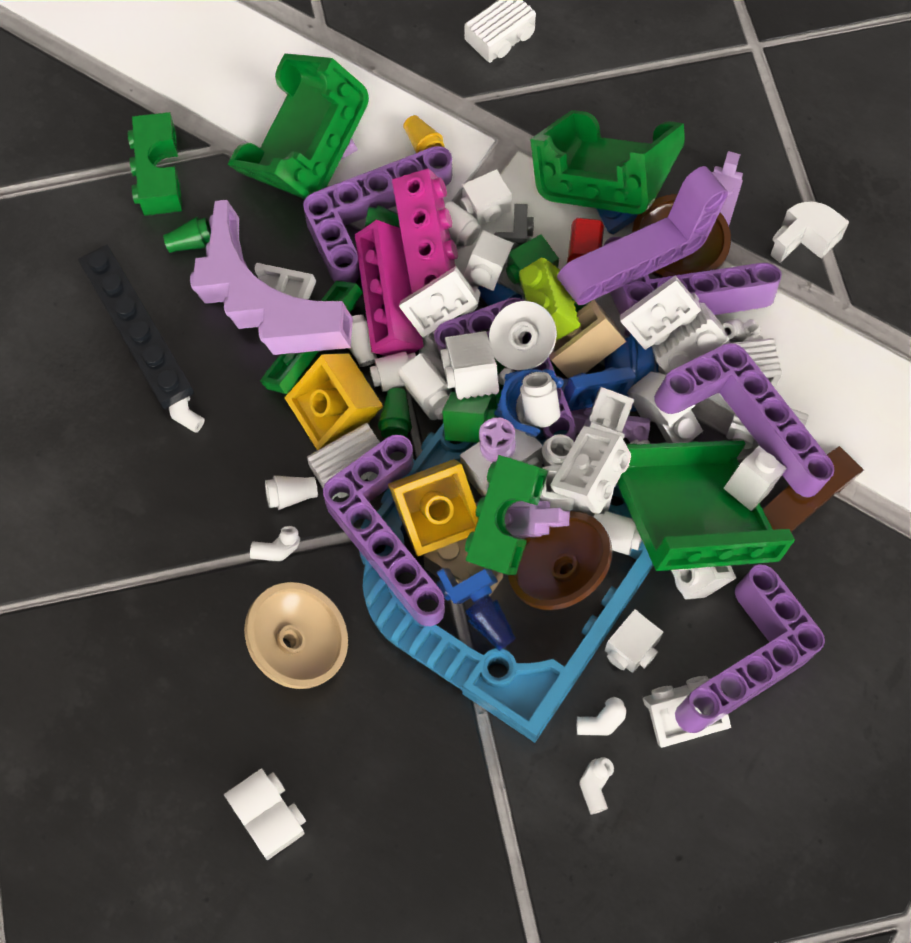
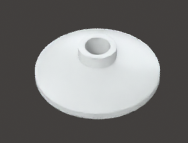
[489,301,557,371]

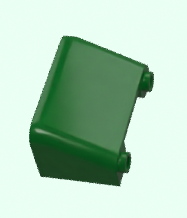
[227,53,369,199]
[530,110,685,214]

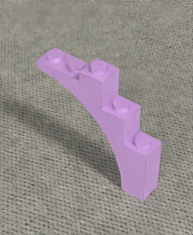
[190,200,353,355]

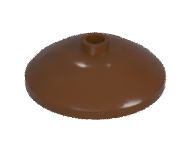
[632,194,731,278]
[508,511,612,610]

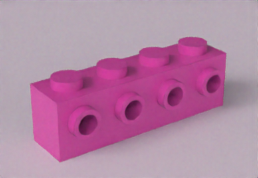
[392,168,458,294]
[355,220,424,356]

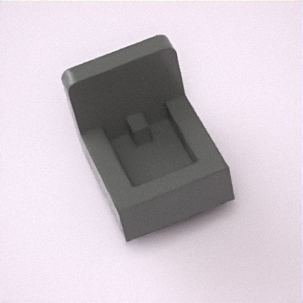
[494,204,534,250]

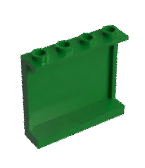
[617,440,795,571]

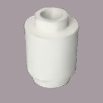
[444,201,481,247]
[369,351,416,392]
[520,372,561,428]
[594,511,642,555]

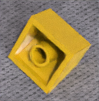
[285,353,383,451]
[388,459,479,556]

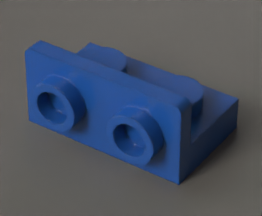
[561,366,636,411]

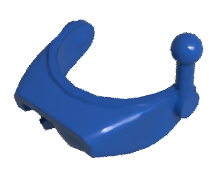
[494,369,564,437]

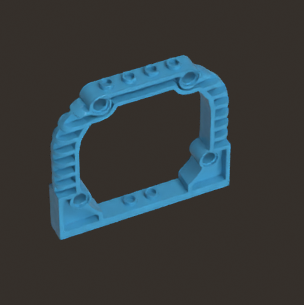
[359,423,653,743]

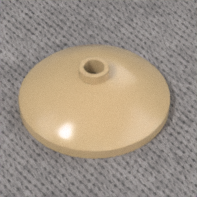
[244,582,348,689]

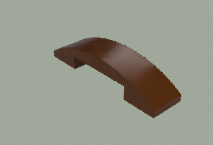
[763,446,864,533]

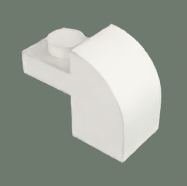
[770,202,849,263]
[627,371,703,443]
[584,387,634,439]

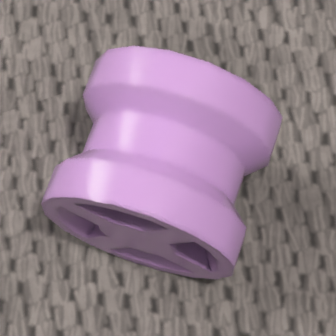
[479,418,516,462]

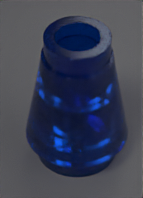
[465,594,516,651]

